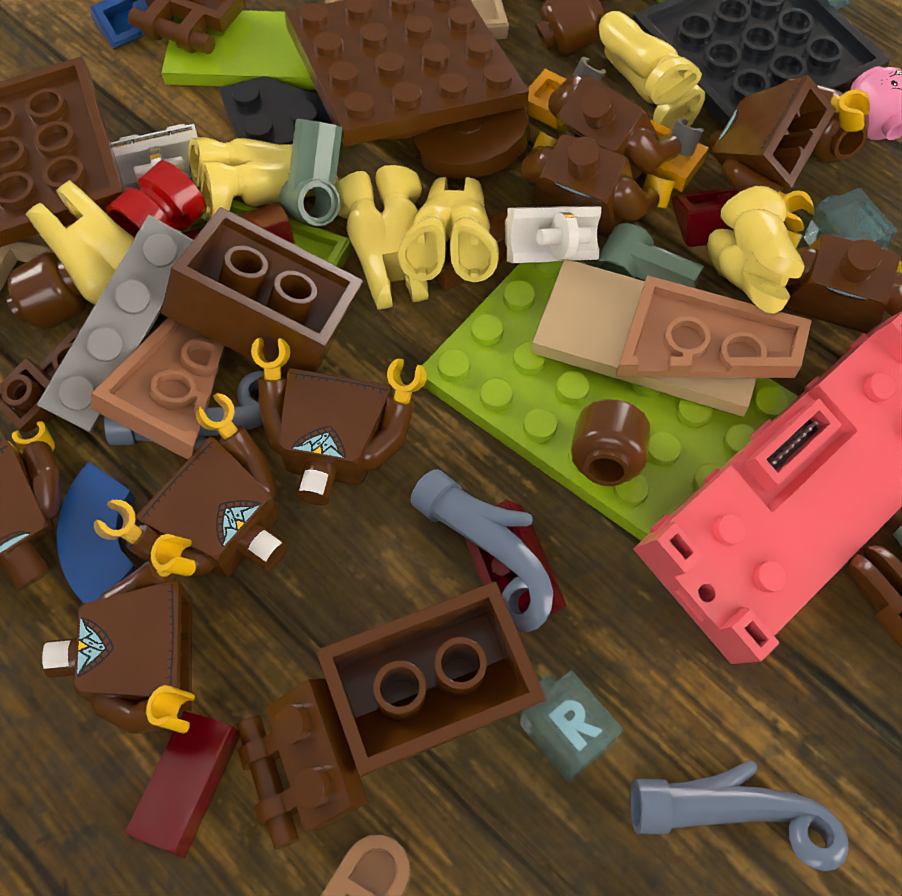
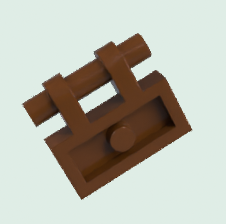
[128,0,246,54]
[237,678,369,849]

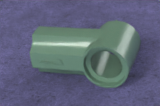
[279,119,343,226]
[593,223,704,288]

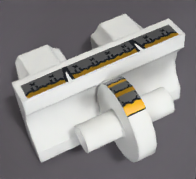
[111,124,198,190]
[505,206,601,263]

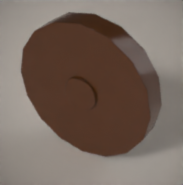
[412,107,531,180]

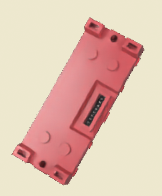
[633,311,902,664]

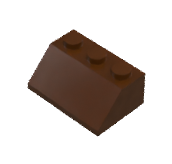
[161,207,363,376]
[316,581,547,778]

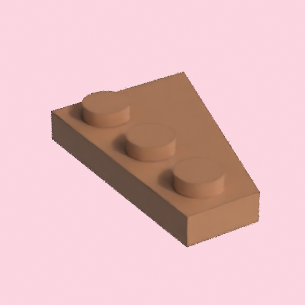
[615,275,812,378]
[91,317,226,460]

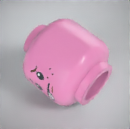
[850,67,902,140]

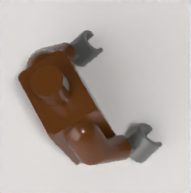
[548,57,704,181]

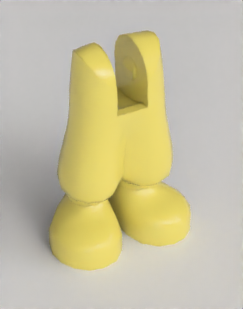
[599,11,705,130]
[188,137,339,223]
[335,165,429,310]
[398,177,499,282]
[26,180,135,304]
[707,186,805,314]

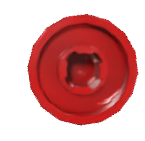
[106,160,207,238]

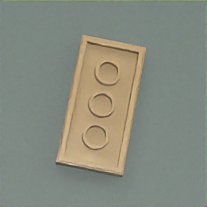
[531,259,756,417]

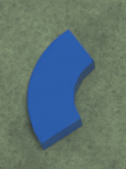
[57,462,137,604]

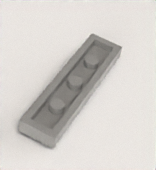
[37,215,193,433]

